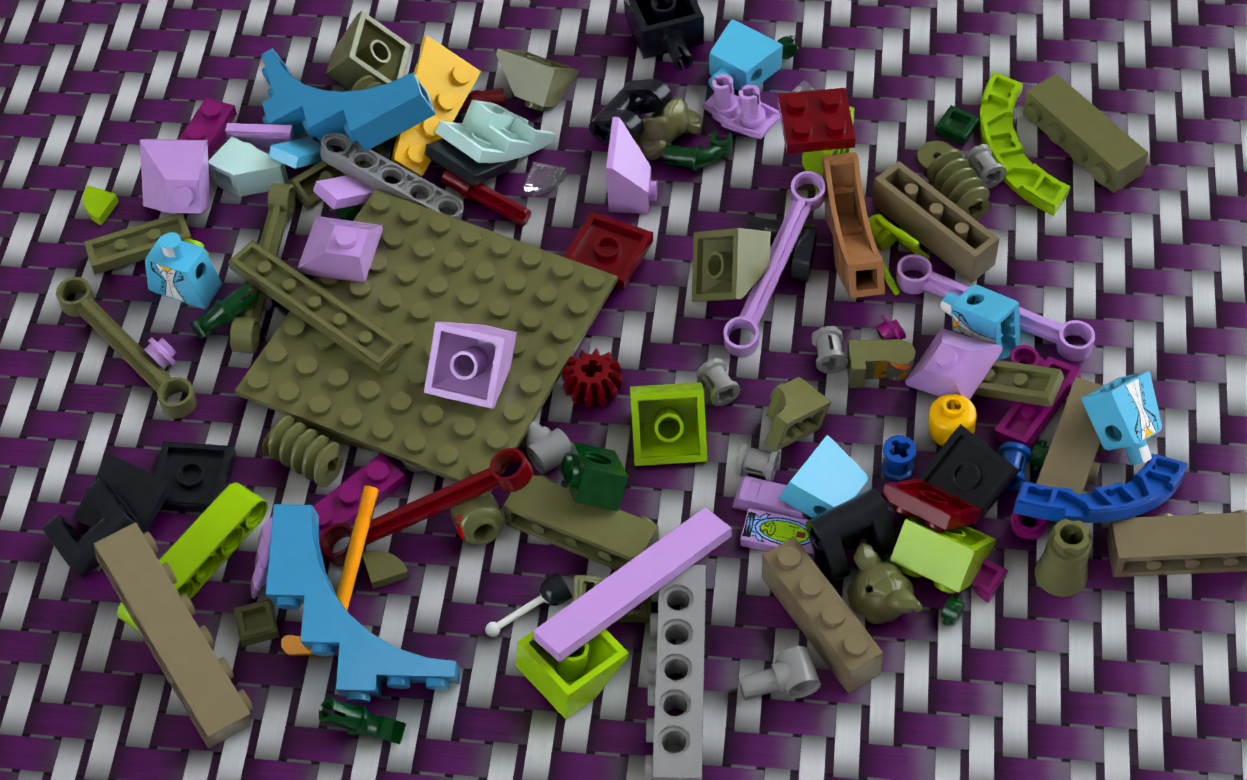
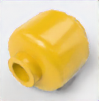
[927,394,977,446]

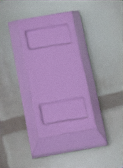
[732,476,807,519]

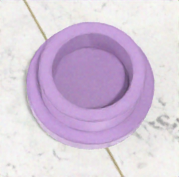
[144,337,177,369]

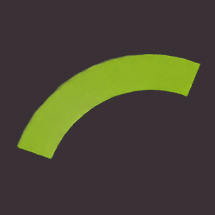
[979,72,1070,216]

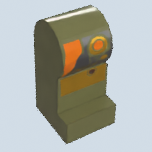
[847,339,915,388]

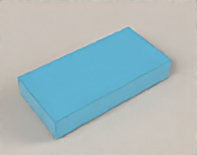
[268,137,334,169]

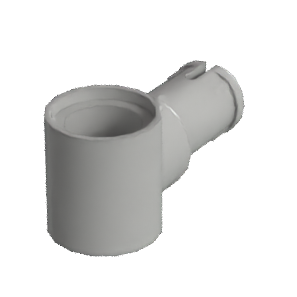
[523,420,572,475]
[738,646,821,701]

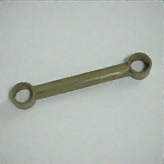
[230,183,296,353]
[56,277,197,418]

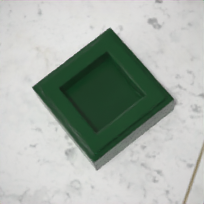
[935,105,980,146]

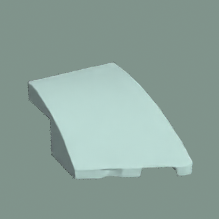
[435,100,556,163]

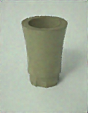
[1034,519,1091,597]

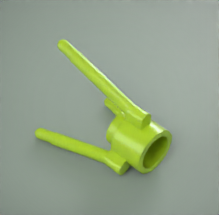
[868,214,930,295]

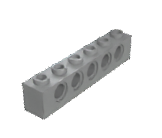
[645,565,706,780]

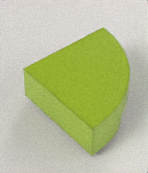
[83,185,119,226]

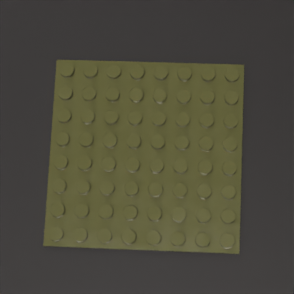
[235,189,618,493]

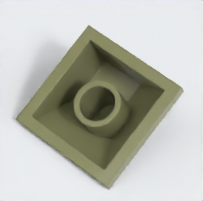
[326,11,411,91]
[496,48,579,111]
[692,228,771,302]

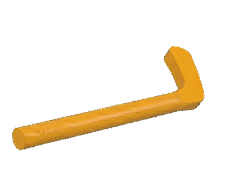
[281,486,379,656]

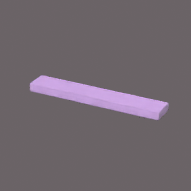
[533,507,732,662]

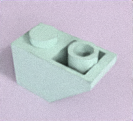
[208,137,289,197]

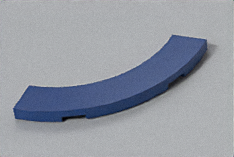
[1013,453,1187,523]

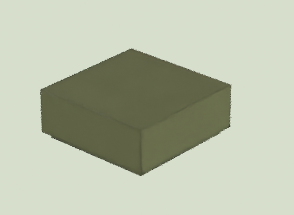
[233,599,280,647]

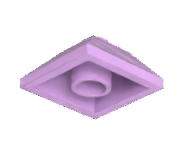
[606,117,657,214]
[140,139,211,214]
[297,216,383,283]
[424,321,517,409]
[905,328,1003,400]

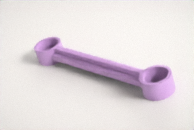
[723,171,825,357]
[896,254,1095,361]

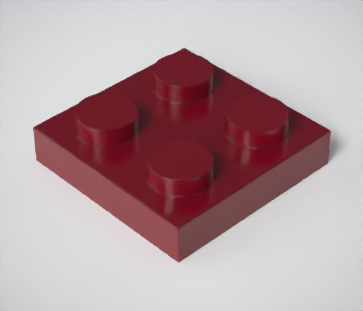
[778,88,856,154]
[563,211,654,290]
[881,478,982,532]

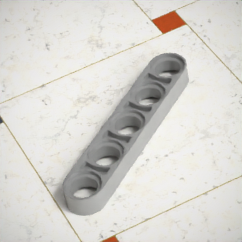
[320,132,464,220]

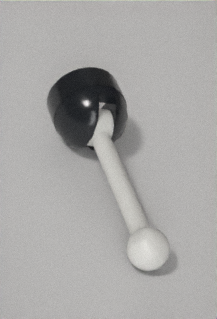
[485,572,572,637]

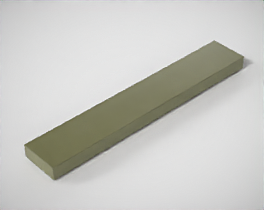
[228,240,405,374]

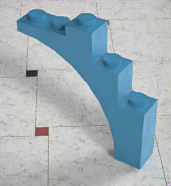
[262,48,436,151]
[266,504,461,704]

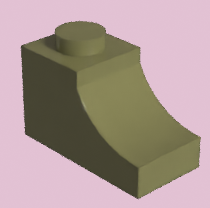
[765,377,831,452]

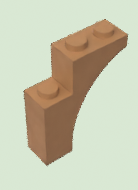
[822,152,885,298]

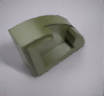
[362,550,409,590]

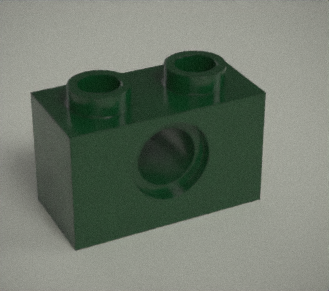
[560,442,629,511]

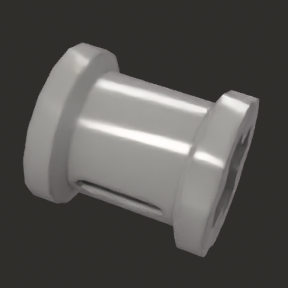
[964,144,1007,189]
[811,326,848,374]
[696,358,741,406]
[735,442,780,482]

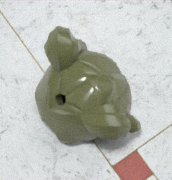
[635,97,702,161]
[847,543,924,624]

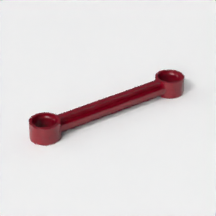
[319,448,533,567]

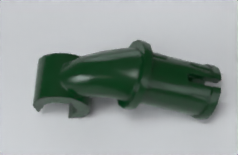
[664,131,733,172]
[189,283,258,339]
[319,697,407,744]

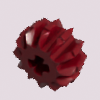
[562,348,623,410]

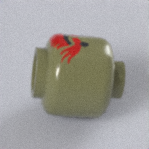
[451,492,504,545]

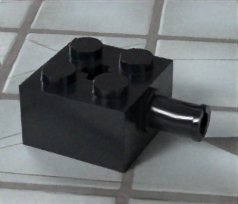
[624,0,704,70]

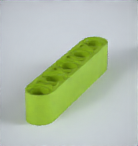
[117,482,268,632]

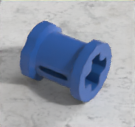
[881,435,916,482]
[998,442,1032,491]

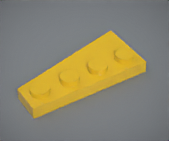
[391,35,481,178]

